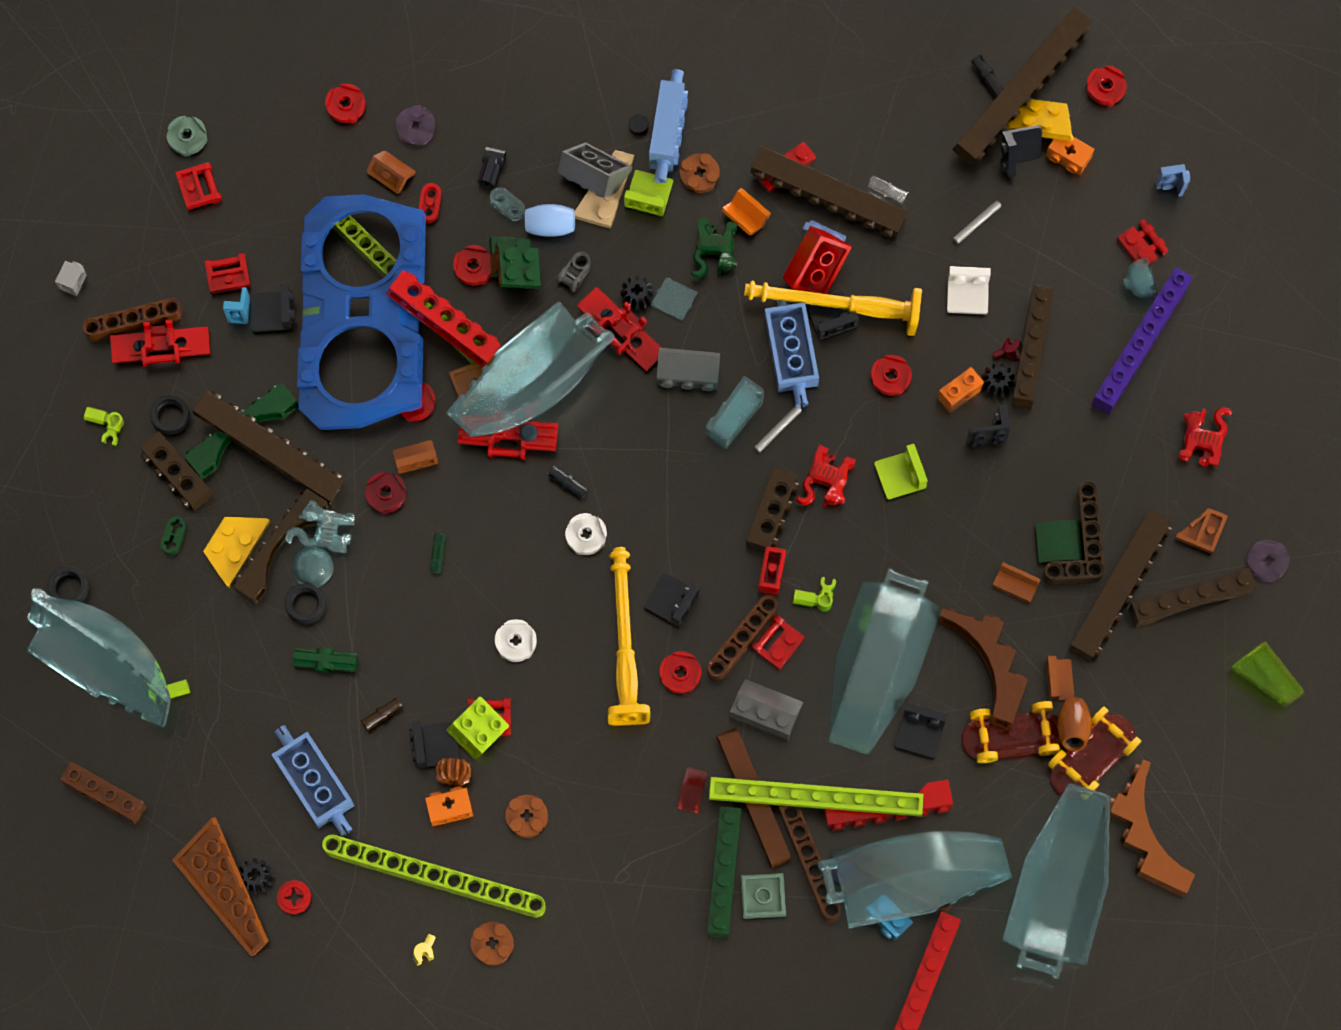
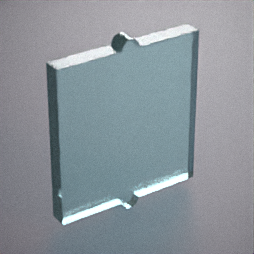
[651,277,698,321]

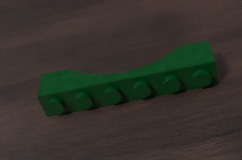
[184,383,299,480]
[707,806,741,939]

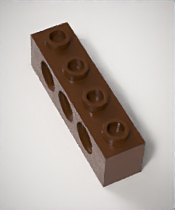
[60,762,147,825]

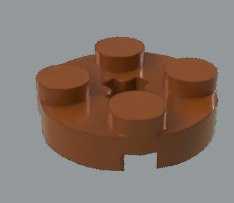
[680,153,720,193]
[505,795,548,838]
[471,922,514,966]

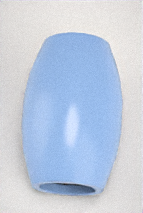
[525,204,575,237]

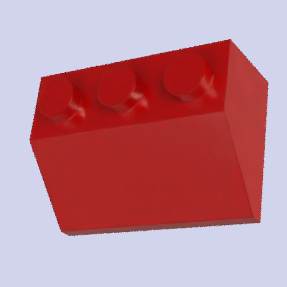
[783,226,852,294]

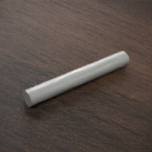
[953,200,1001,244]
[754,406,802,453]

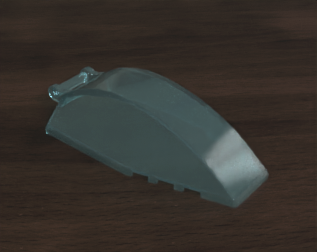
[446,302,614,437]
[829,568,942,755]
[27,588,171,728]
[1002,783,1110,979]
[818,831,1012,928]

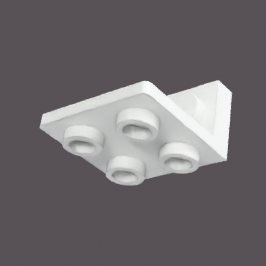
[947,266,990,315]

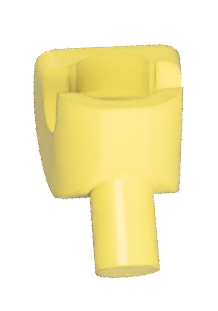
[413,934,436,966]

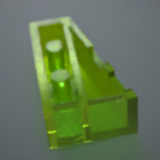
[1231,641,1304,707]

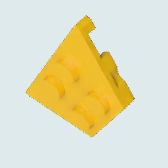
[1005,99,1073,141]
[203,517,271,589]

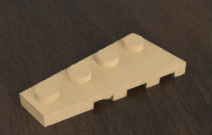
[575,150,634,229]

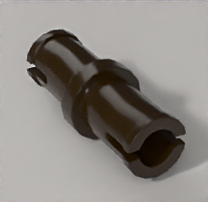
[361,697,403,732]

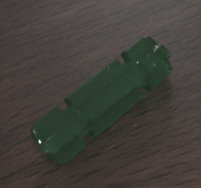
[430,533,446,573]

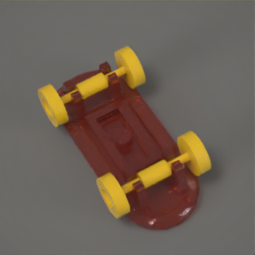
[962,701,1062,763]
[1048,706,1141,800]

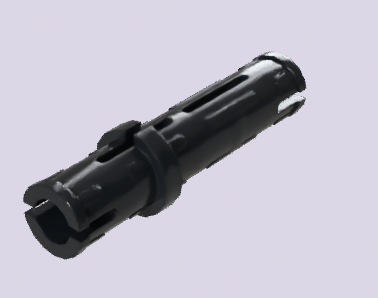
[971,54,1004,98]

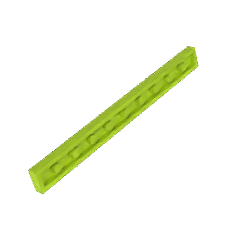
[709,777,923,817]

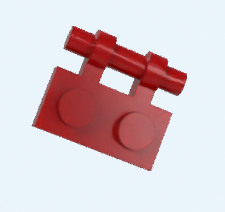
[1117,219,1169,270]

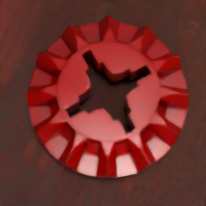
[277,880,311,915]

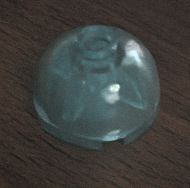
[1123,257,1158,298]
[292,546,334,587]

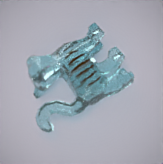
[286,501,355,553]

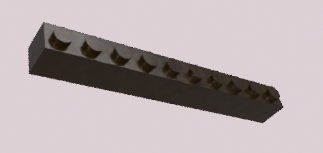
[952,6,1092,165]

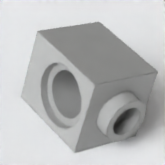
[55,261,87,296]

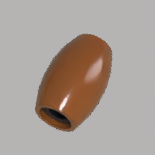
[1058,697,1092,751]

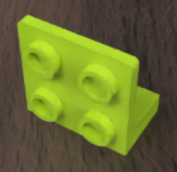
[624,170,673,216]
[874,444,928,500]
[446,697,509,760]

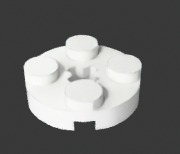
[565,513,607,555]
[495,619,537,662]

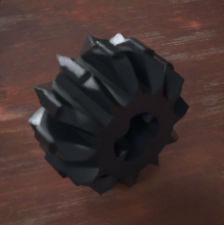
[620,275,654,311]
[981,363,1015,398]
[239,858,274,895]

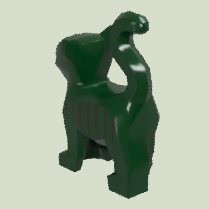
[691,218,738,278]

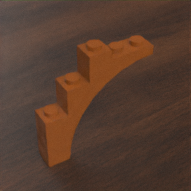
[1106,759,1195,897]

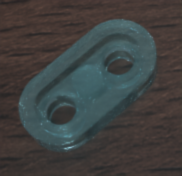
[490,187,525,221]

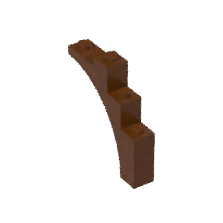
[938,608,1028,731]

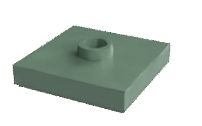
[741,873,786,919]

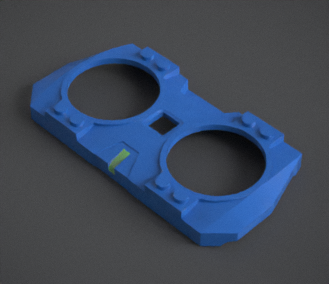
[297,194,426,430]

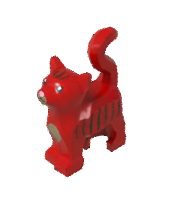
[1178,407,1232,467]
[796,445,856,507]

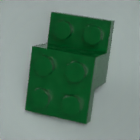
[489,237,541,289]

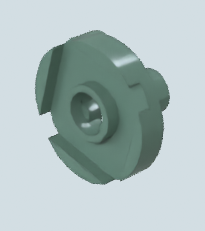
[167,116,207,157]

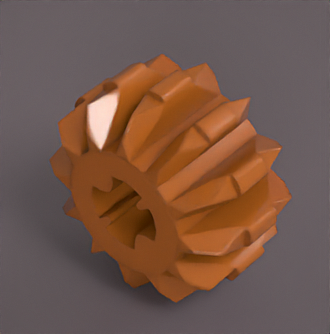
[435,757,471,786]

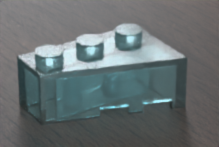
[706,376,764,449]

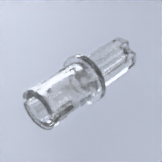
[868,176,908,204]

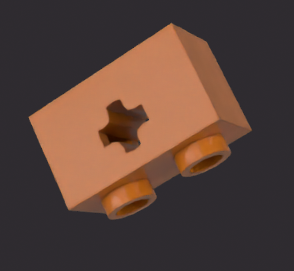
[1046,137,1094,175]
[938,367,984,413]
[425,786,473,827]

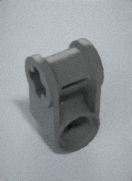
[556,252,591,292]

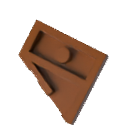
[1175,508,1228,554]

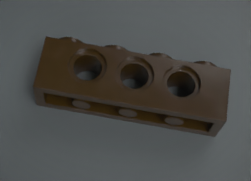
[140,431,213,511]
[746,467,800,553]

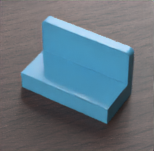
[223,288,251,324]

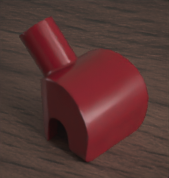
[993,338,1023,360]

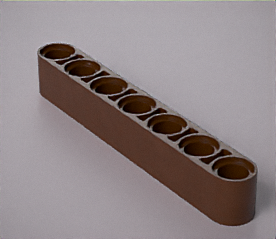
[716,728,792,868]
[776,805,841,923]

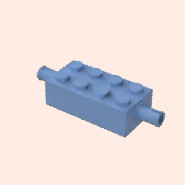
[649,69,688,184]
[764,300,819,407]
[271,725,354,837]

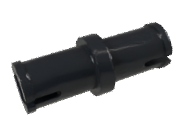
[548,465,588,499]

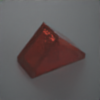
[678,767,708,813]

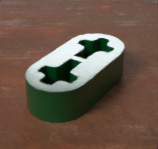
[160,516,187,556]

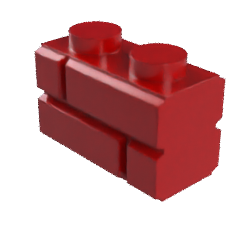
[758,547,786,596]

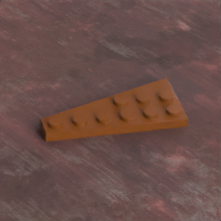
[172,817,269,957]

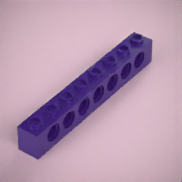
[1092,267,1193,414]

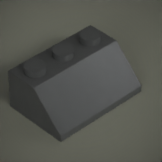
[557,142,633,198]
[657,348,720,391]
[730,679,803,741]

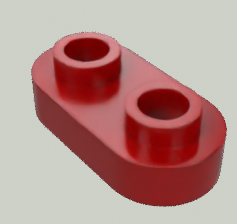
[418,183,442,223]

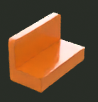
[721,188,771,235]

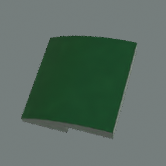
[1036,520,1083,565]

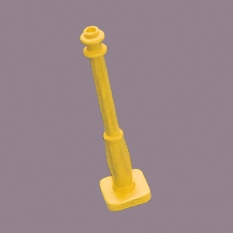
[744,280,922,336]
[608,547,650,726]

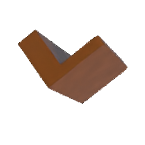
[366,151,416,194]
[393,440,438,474]
[992,562,1040,604]
[1046,656,1074,702]

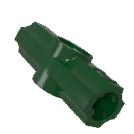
[293,647,358,673]

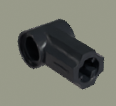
[477,146,507,188]

